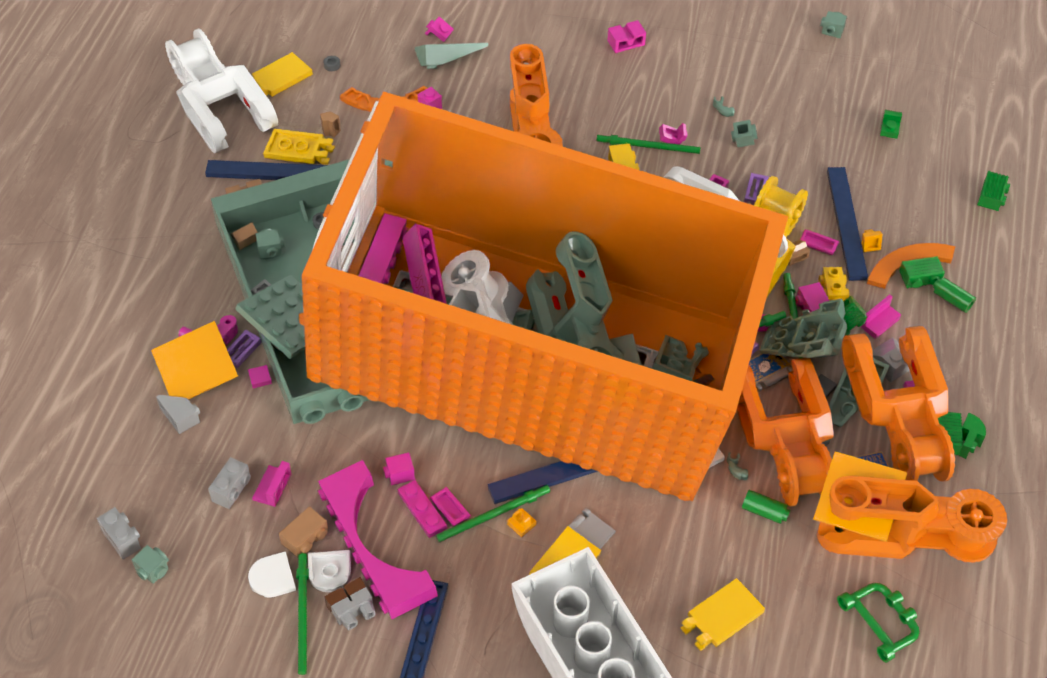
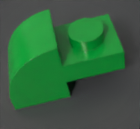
[880,109,902,139]
[959,413,986,459]

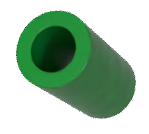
[933,277,976,313]
[742,490,790,524]

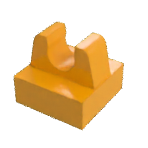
[861,229,883,252]
[507,508,536,537]

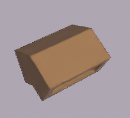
[320,111,341,137]
[230,223,258,250]
[788,240,810,266]

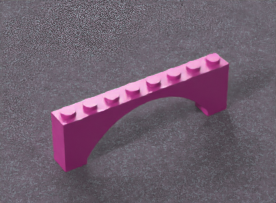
[317,460,438,619]

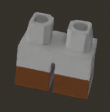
[324,577,376,630]

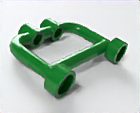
[837,583,920,663]

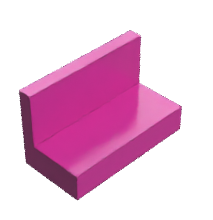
[861,294,901,339]
[252,461,292,507]

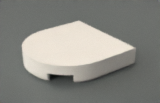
[308,550,351,592]
[248,551,296,598]

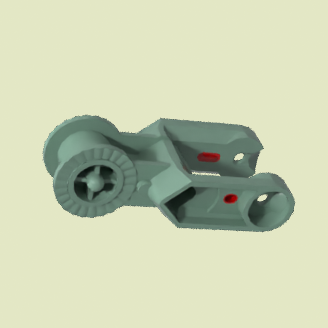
[526,232,625,360]

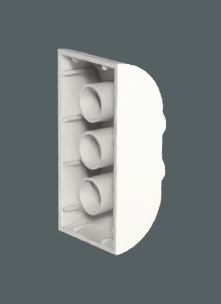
[512,547,672,678]

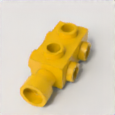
[818,267,849,301]

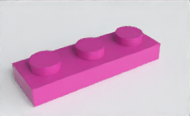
[397,480,447,538]

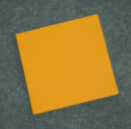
[151,321,238,400]
[813,451,907,542]

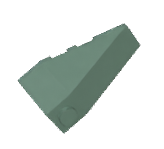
[652,335,695,381]

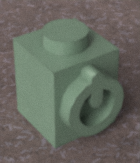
[820,11,847,38]
[731,120,758,147]
[255,229,285,259]
[132,545,169,584]

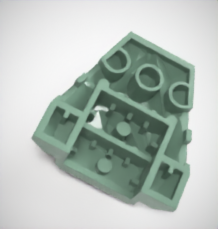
[759,299,847,358]

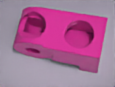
[217,315,238,346]

